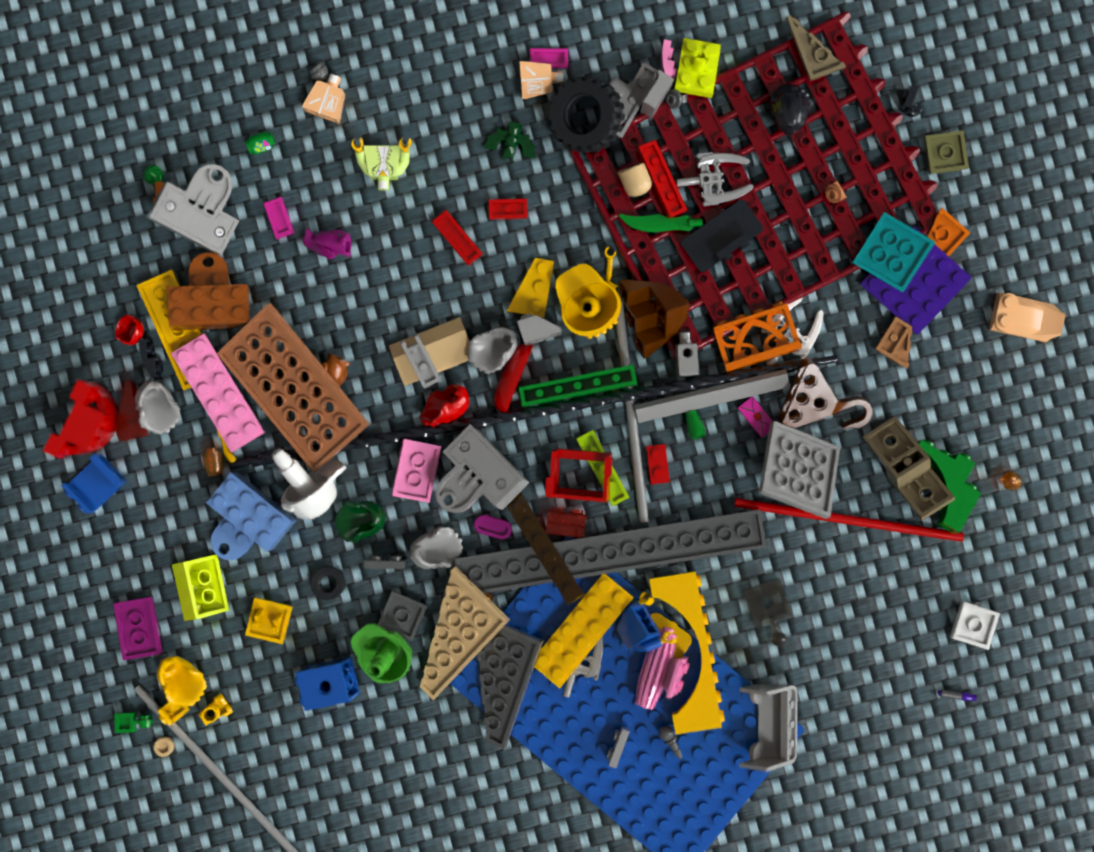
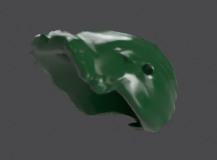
[334,500,386,543]

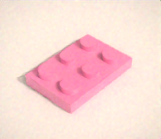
[391,439,441,503]

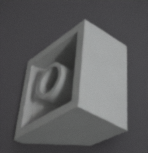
[517,313,562,345]

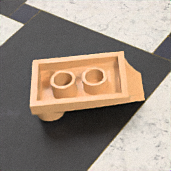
[989,292,1065,342]

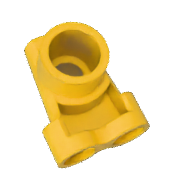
[198,693,233,725]

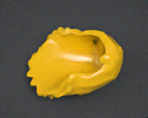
[157,656,207,707]

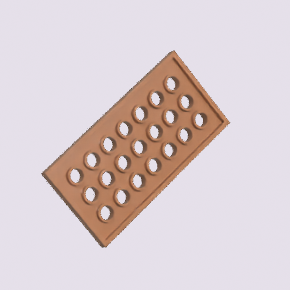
[217,303,369,473]

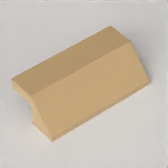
[389,317,470,386]

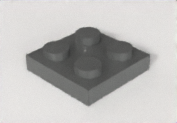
[364,554,408,569]
[378,590,428,642]

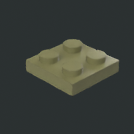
[923,130,969,175]

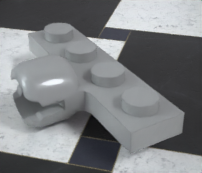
[609,62,658,139]

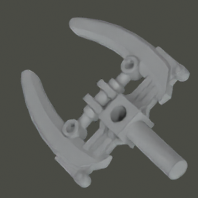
[676,152,753,207]
[562,636,603,697]

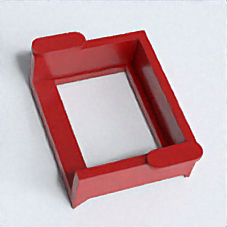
[545,448,612,502]

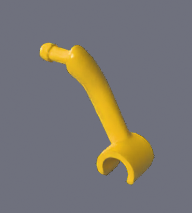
[604,247,617,289]
[217,430,236,463]

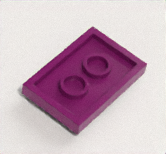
[113,596,163,661]

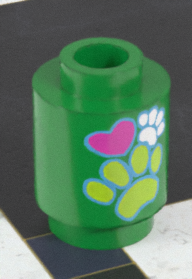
[245,130,276,155]

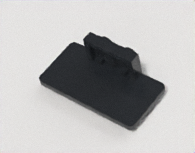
[681,199,764,273]

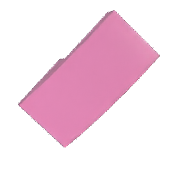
[661,39,677,79]

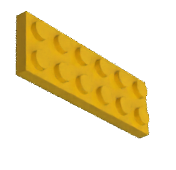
[136,270,202,390]
[535,574,634,688]

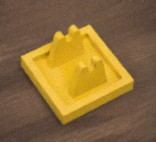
[245,597,293,644]

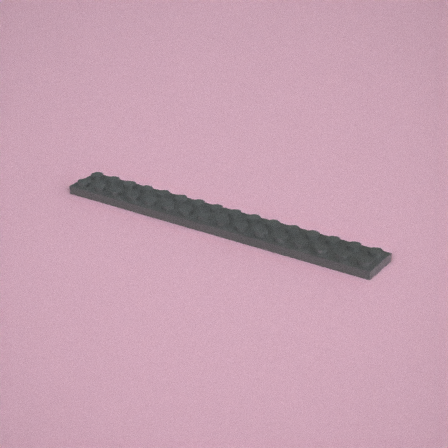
[455,509,767,593]

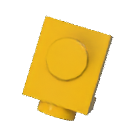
[157,702,191,725]

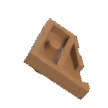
[874,317,912,369]

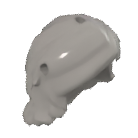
[467,327,517,374]
[135,381,181,435]
[409,526,463,569]

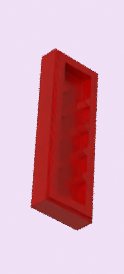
[431,210,483,266]

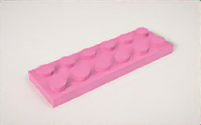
[171,334,266,453]

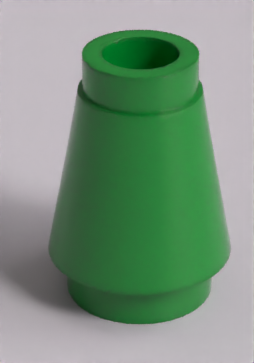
[685,410,706,440]

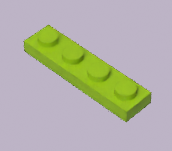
[576,430,630,507]

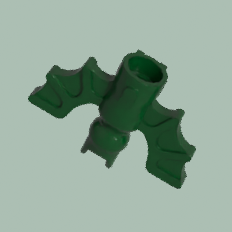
[483,122,536,162]

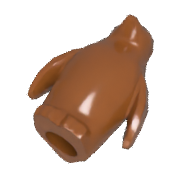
[316,352,350,402]

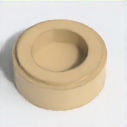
[154,736,175,757]

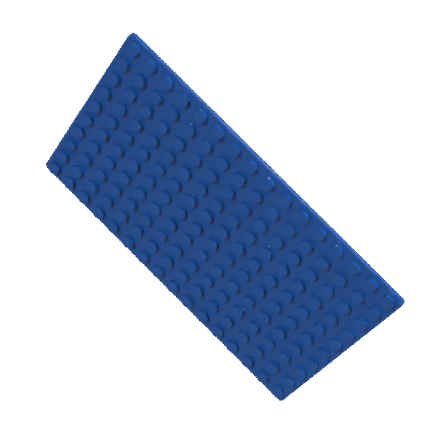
[450,534,804,852]

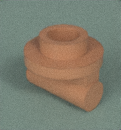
[825,181,847,203]

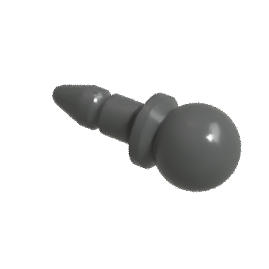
[658,725,682,759]

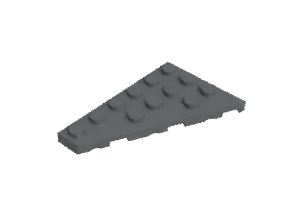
[477,624,543,749]

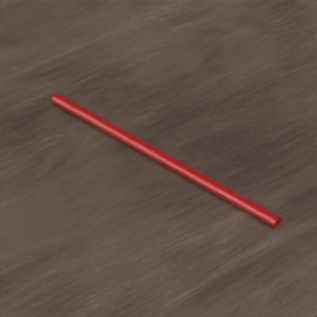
[734,498,964,542]

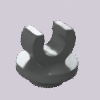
[666,89,687,109]

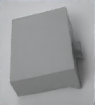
[640,70,674,121]

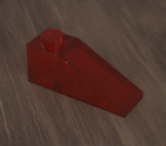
[116,380,149,442]

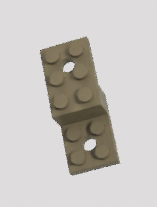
[863,416,955,520]

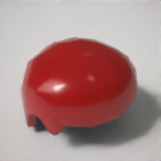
[115,315,144,346]

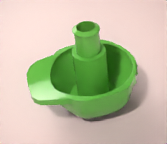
[351,623,412,683]

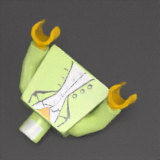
[351,137,412,191]

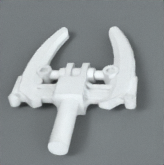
[761,298,823,365]

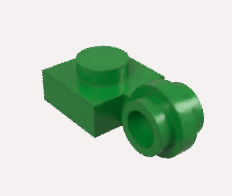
[114,712,153,733]

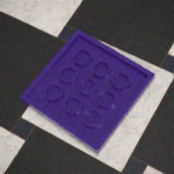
[860,226,972,335]

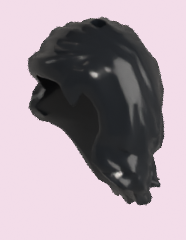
[768,84,811,136]

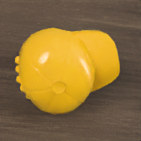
[556,264,622,339]

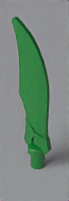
[619,214,702,232]

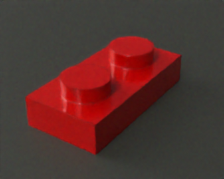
[489,199,528,220]
[646,444,670,484]

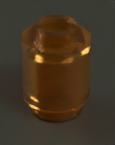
[202,448,224,476]

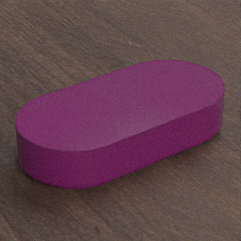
[474,515,512,539]

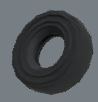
[310,566,345,601]

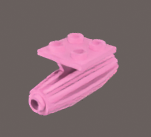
[635,626,690,709]

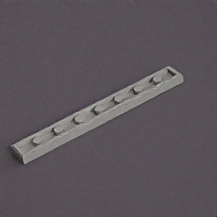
[634,369,789,423]

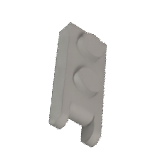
[400,333,442,388]

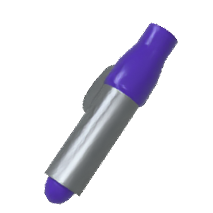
[937,689,977,701]

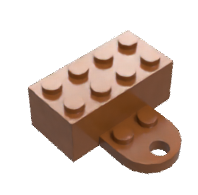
[167,252,250,331]

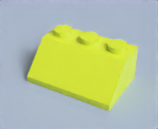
[172,554,229,621]

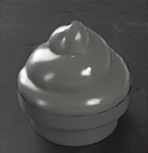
[309,62,328,83]

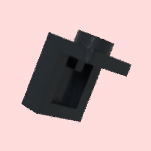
[899,84,923,117]

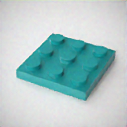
[853,212,935,293]

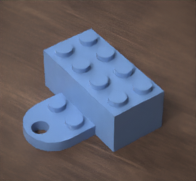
[206,472,297,560]

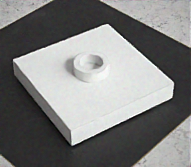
[950,601,1000,650]

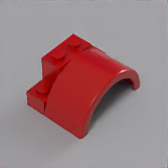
[43,380,118,458]

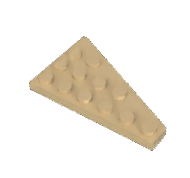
[420,566,510,700]

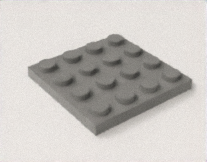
[759,421,840,519]

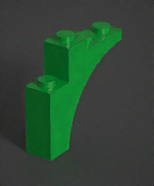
[917,440,981,534]

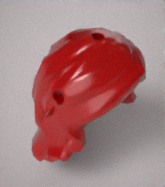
[419,384,470,427]

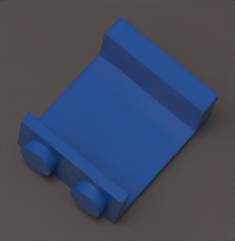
[61,454,127,514]

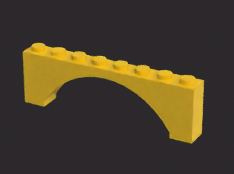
[649,571,725,734]

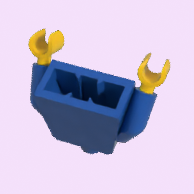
[617,592,677,652]

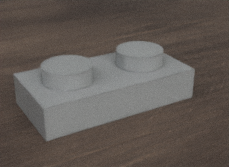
[606,725,630,768]

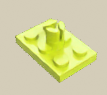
[675,38,721,98]

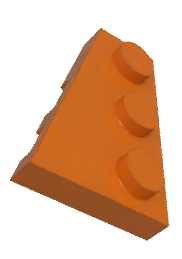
[927,207,971,257]

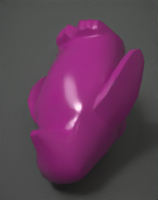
[302,229,352,259]

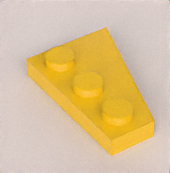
[507,258,554,318]

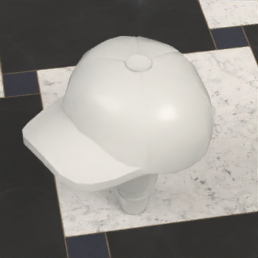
[272,448,347,520]

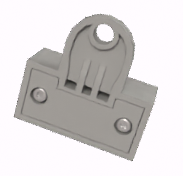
[146,164,239,255]
[436,425,530,513]

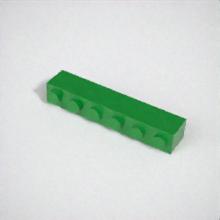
[519,365,637,407]

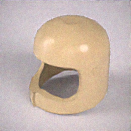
[617,163,652,197]

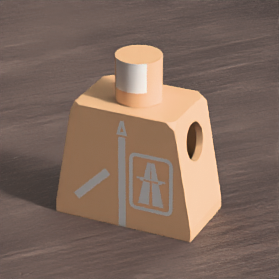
[519,61,563,99]
[302,74,345,124]

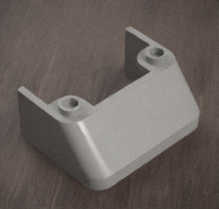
[740,684,797,772]

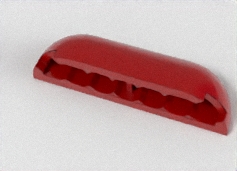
[494,343,534,412]

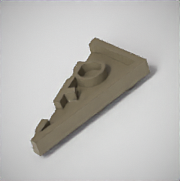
[786,15,846,82]

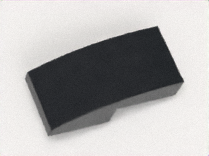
[138,339,164,378]

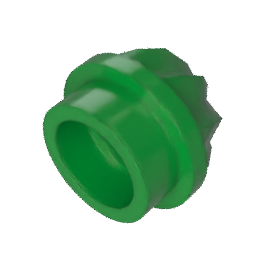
[143,165,163,185]

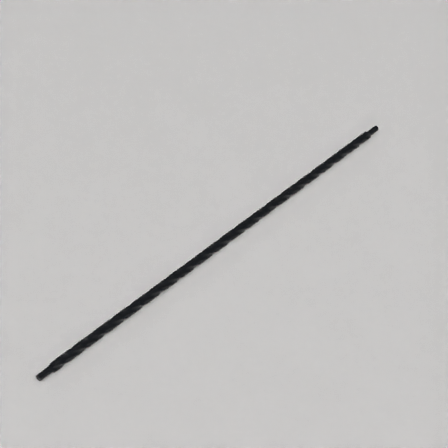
[230,355,838,469]

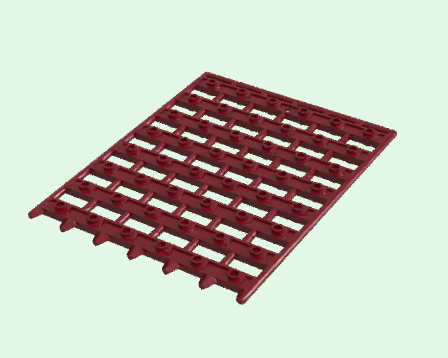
[570,11,954,360]

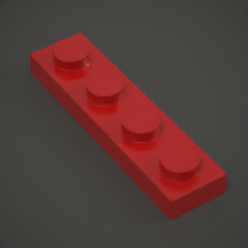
[637,140,687,219]

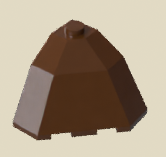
[619,280,689,359]

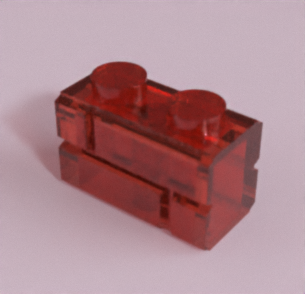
[546,506,587,538]

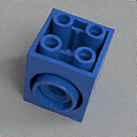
[295,656,360,711]

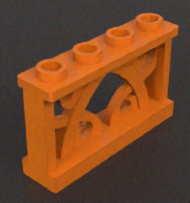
[713,302,802,372]

